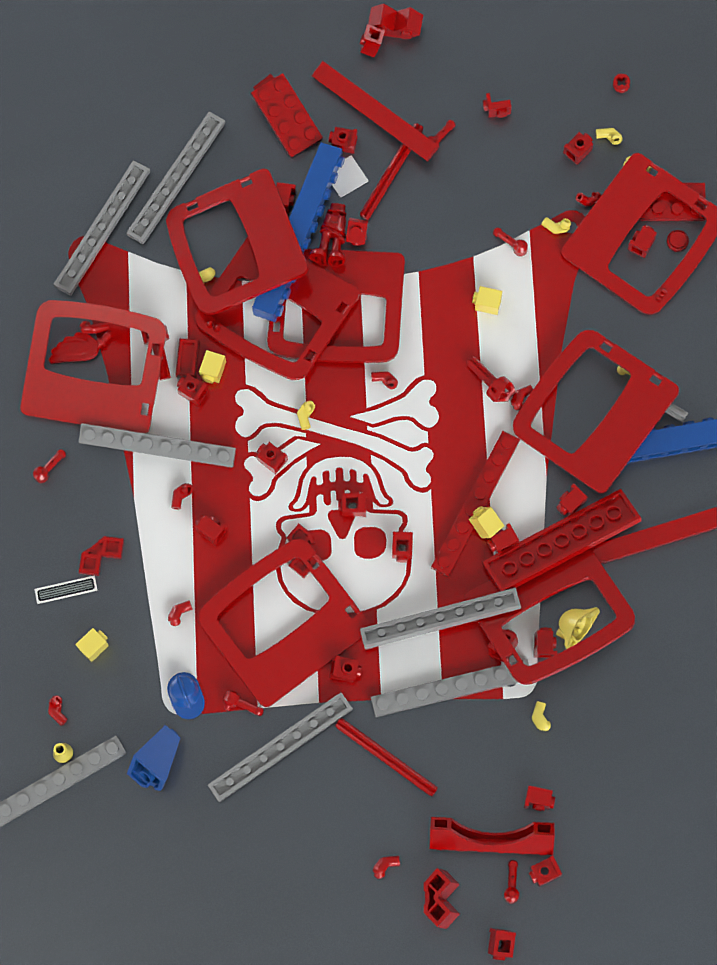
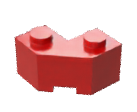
[368,3,423,39]
[424,868,460,929]

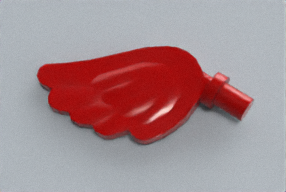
[48,332,112,364]

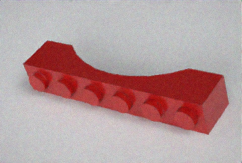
[430,817,555,855]

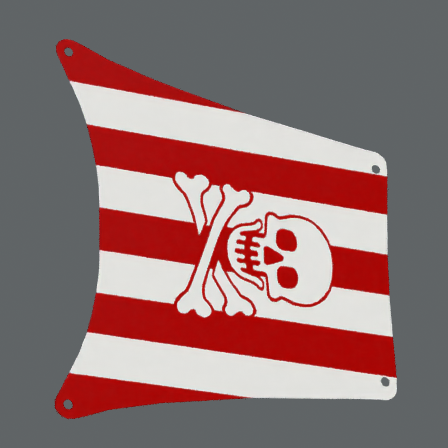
[68,210,585,714]

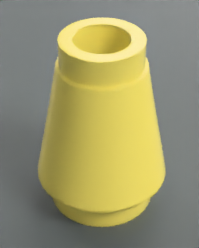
[53,743,73,763]

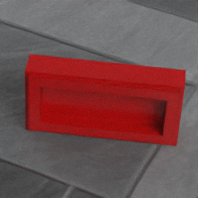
[176,338,199,378]

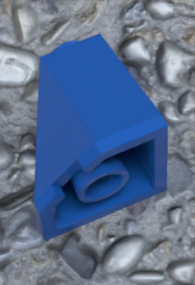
[127,725,180,791]

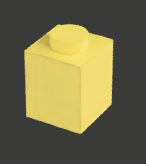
[472,286,502,315]
[199,350,226,383]
[469,506,504,538]
[75,628,109,662]

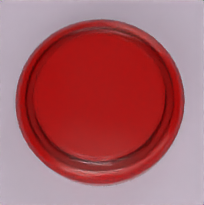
[666,230,689,252]

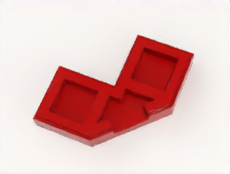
[286,523,317,579]
[79,536,124,576]

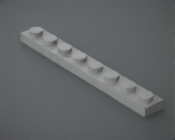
[127,112,225,244]
[53,160,150,296]
[79,423,236,468]
[360,588,521,650]
[371,659,529,717]
[208,693,353,803]
[0,735,127,827]

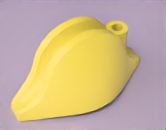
[556,607,600,649]

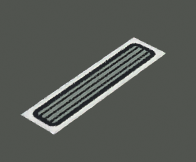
[34,575,98,604]

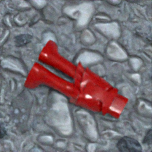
[309,203,347,267]

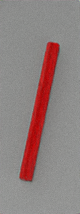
[360,123,423,220]
[335,718,437,796]

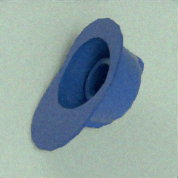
[167,672,205,719]

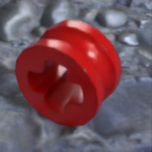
[613,74,630,93]

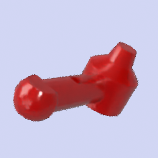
[428,120,456,151]
[493,227,528,256]
[33,449,66,483]
[223,691,264,716]
[504,860,519,904]

